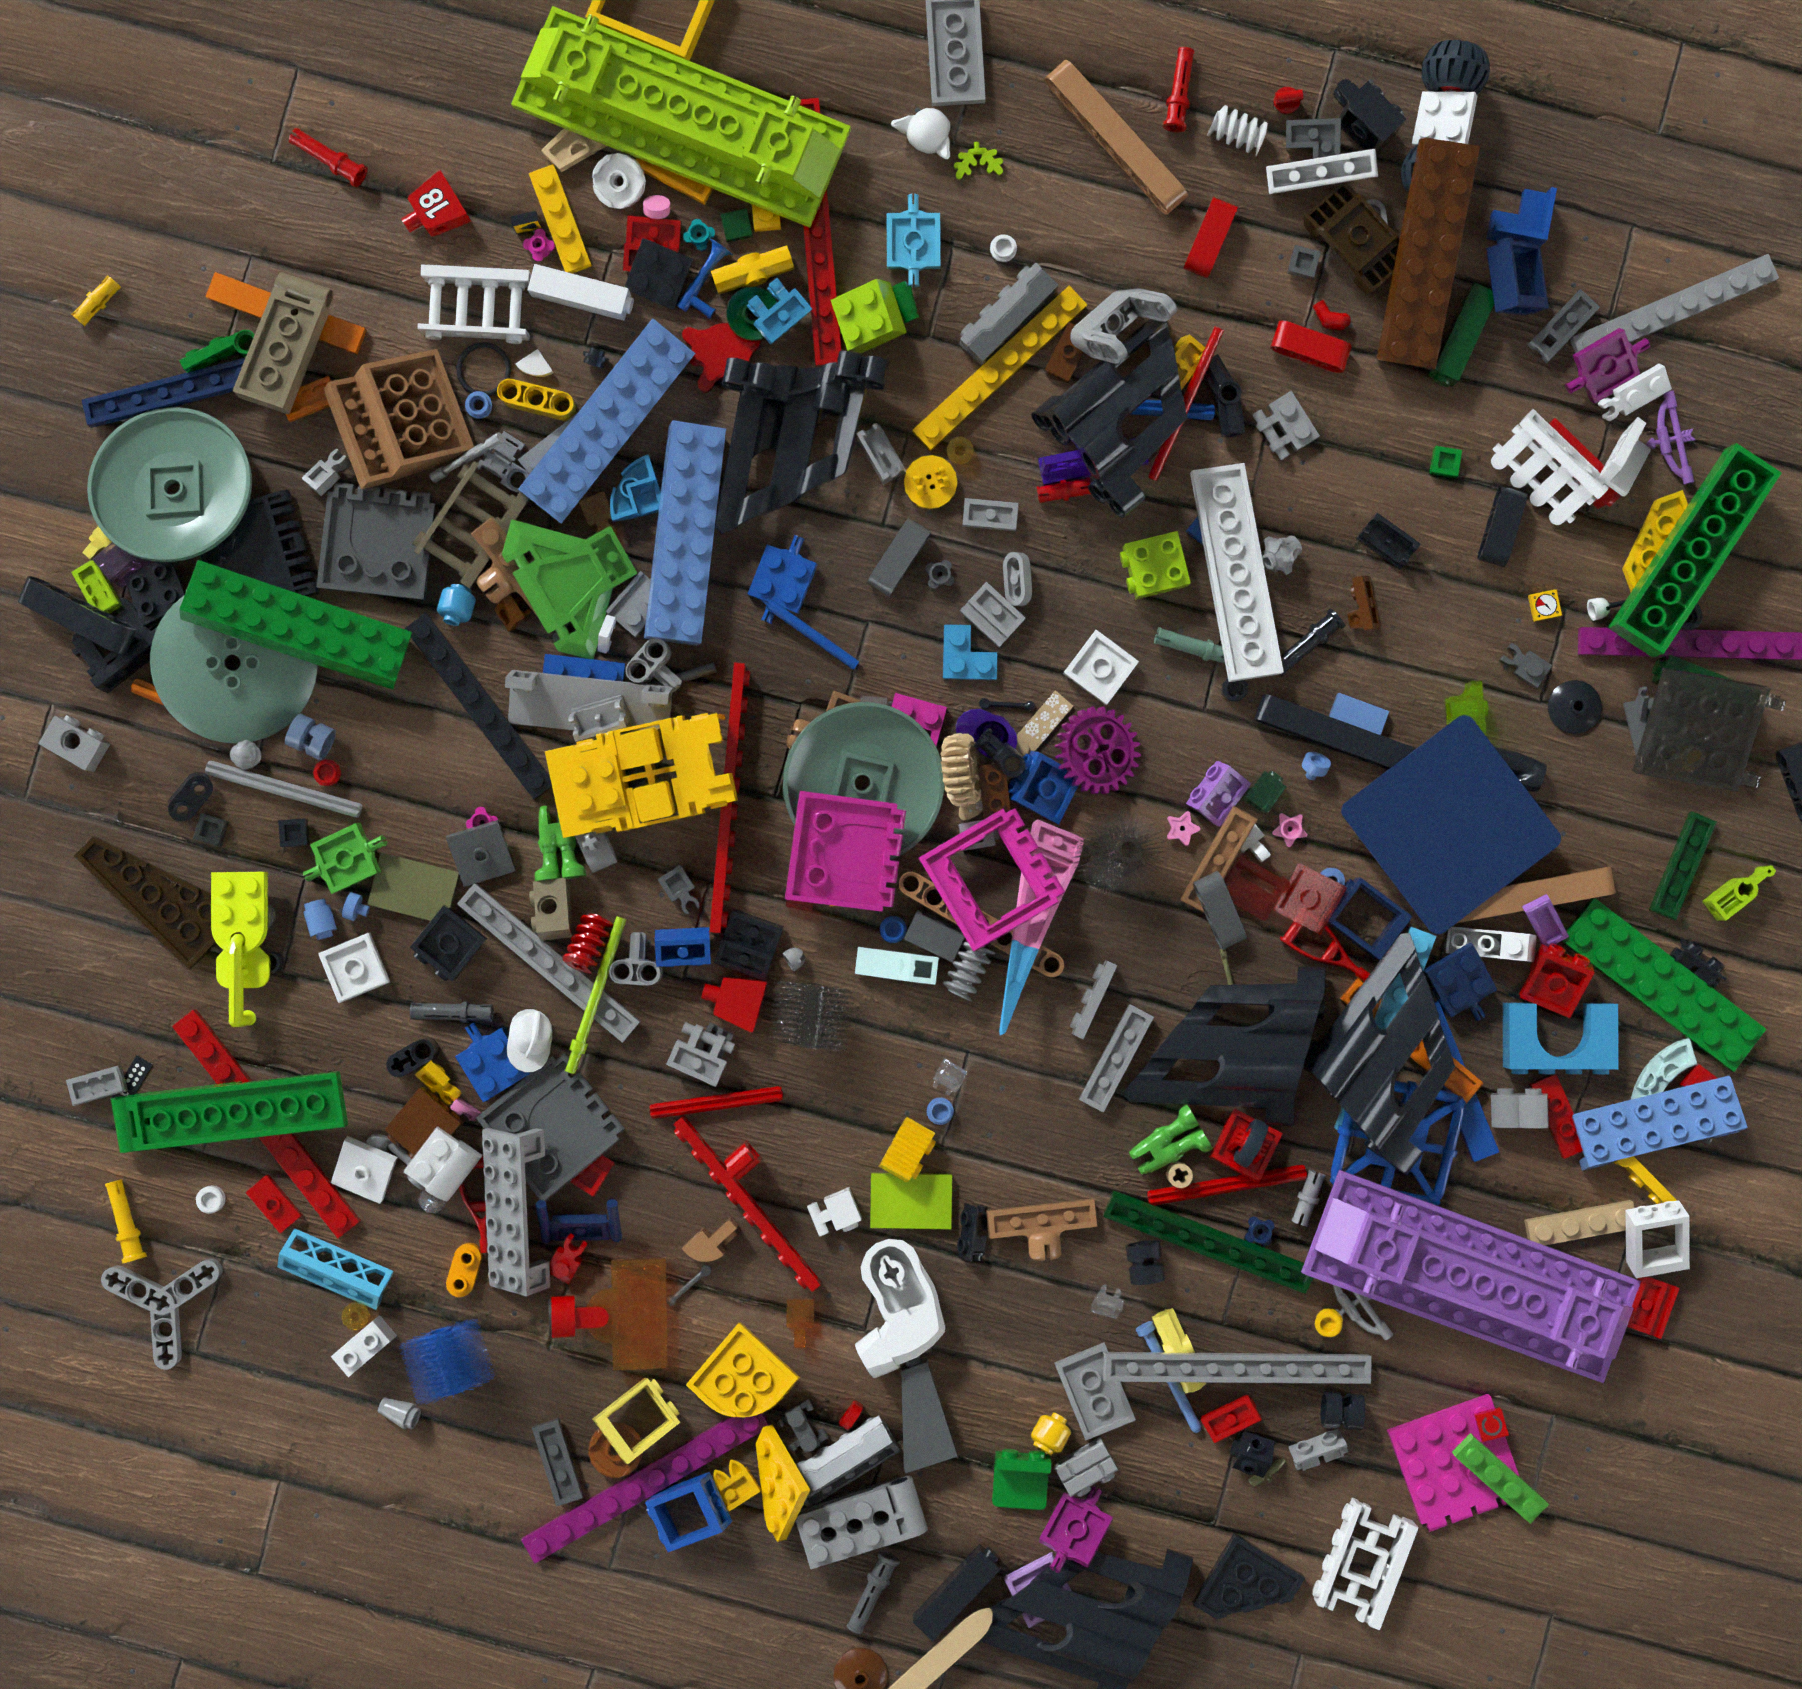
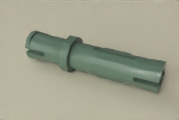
[1154,627,1225,664]

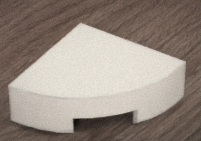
[516,349,554,377]
[598,615,616,654]

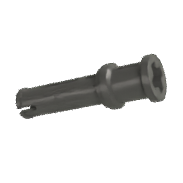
[846,1550,901,1634]

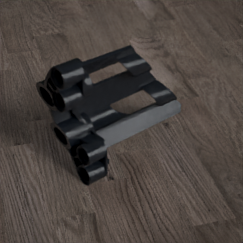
[1031,319,1187,518]
[715,351,889,534]
[1303,933,1455,1175]
[1123,966,1326,1126]
[979,1548,1193,1689]

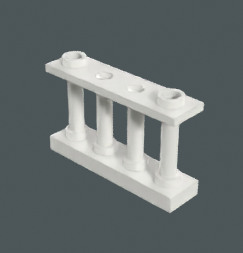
[418,265,531,344]

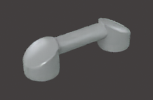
[366,1134,425,1190]

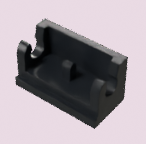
[1356,512,1421,570]

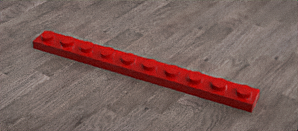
[800,98,841,367]
[709,662,750,933]
[172,1009,361,1239]

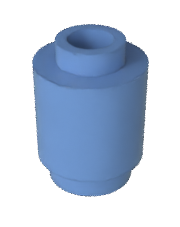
[303,899,337,940]

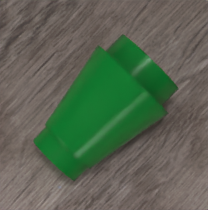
[892,281,919,324]

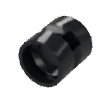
[1125,1240,1165,1285]
[1320,1391,1365,1431]

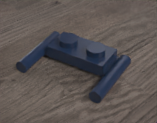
[535,1199,622,1243]

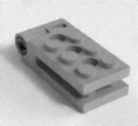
[796,1476,928,1569]

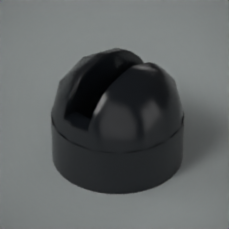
[266,952,285,974]

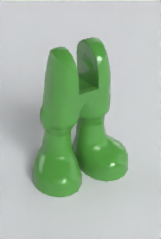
[535,806,586,881]
[1129,1105,1213,1175]

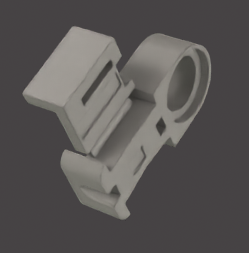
[477,431,529,493]

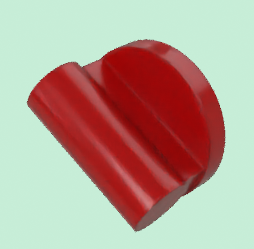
[1273,87,1303,114]

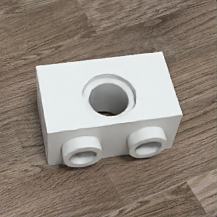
[331,1315,397,1377]

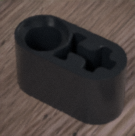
[386,1038,440,1077]

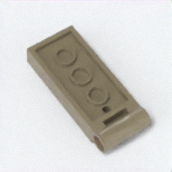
[233,272,334,415]

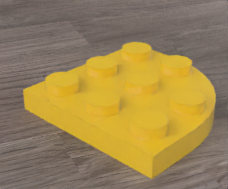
[686,1322,800,1417]

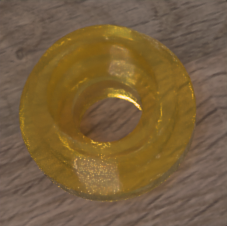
[947,437,974,464]
[342,1302,370,1330]

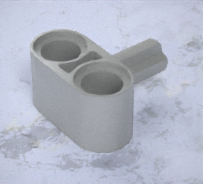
[626,638,682,692]
[575,821,618,873]
[609,932,663,985]

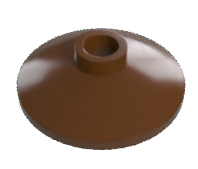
[834,1648,888,1689]

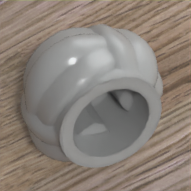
[230,740,262,770]

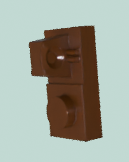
[1347,576,1381,631]

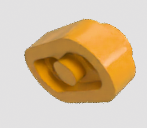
[446,1243,483,1297]

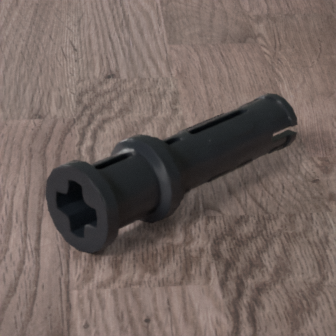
[1279,608,1346,677]

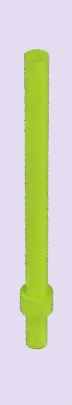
[565,916,627,1074]

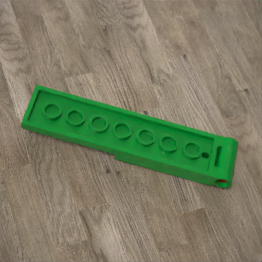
[111,1071,348,1153]

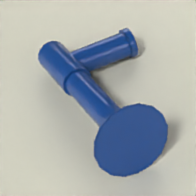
[676,239,733,319]

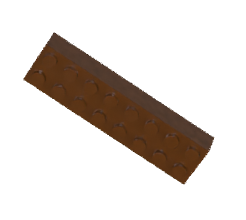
[1376,138,1480,369]

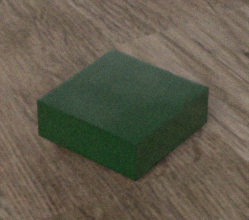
[721,209,753,243]

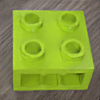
[1120,531,1191,600]

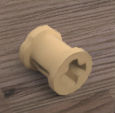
[1165,1161,1193,1188]

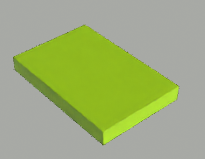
[870,1173,952,1229]

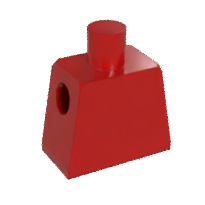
[701,977,768,1033]

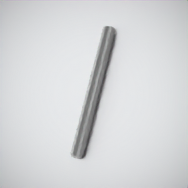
[205,761,362,817]

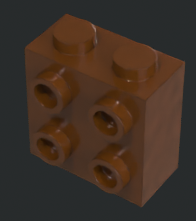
[384,1086,465,1159]

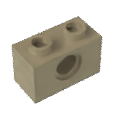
[529,878,573,941]

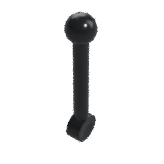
[979,698,1035,711]

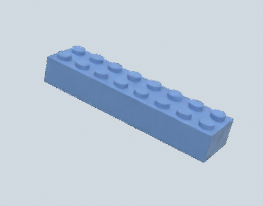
[518,318,695,523]
[644,420,726,646]

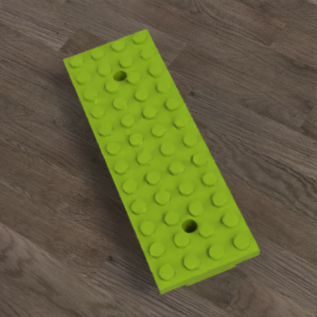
[511,6,851,228]

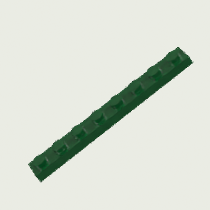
[1103,1190,1314,1294]

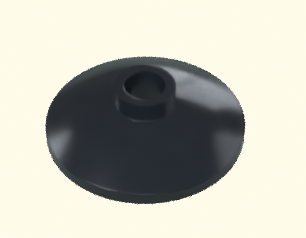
[1548,680,1602,734]

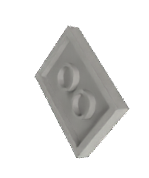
[1054,1342,1136,1440]

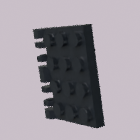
[200,490,320,597]

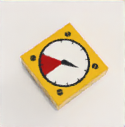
[1528,589,1562,622]

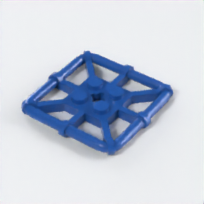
[1330,1081,1466,1205]

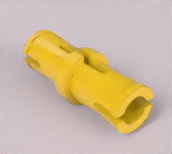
[71,275,121,326]

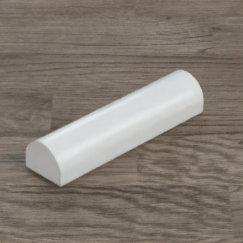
[1266,149,1378,194]

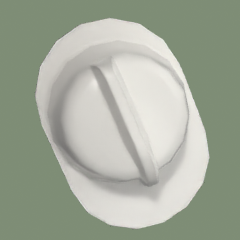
[507,1009,552,1072]

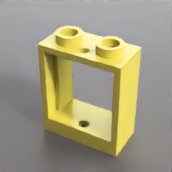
[593,1378,680,1464]

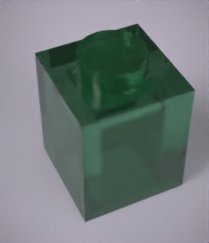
[1242,770,1287,814]

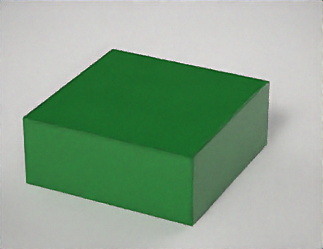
[1429,446,1462,478]

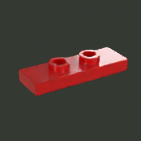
[1529,1074,1583,1159]

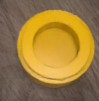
[1315,1308,1343,1337]

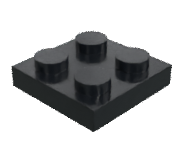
[625,238,694,310]

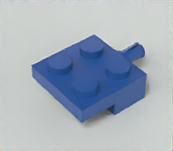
[455,1022,531,1102]

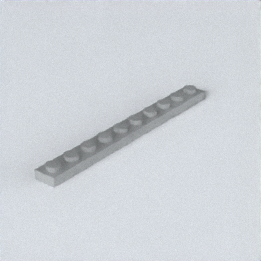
[1103,1352,1371,1384]

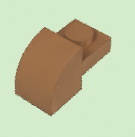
[682,1217,738,1262]

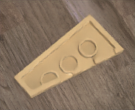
[541,129,606,173]

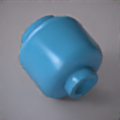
[437,584,476,626]

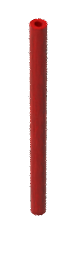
[1148,326,1224,481]

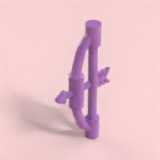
[1646,391,1696,485]

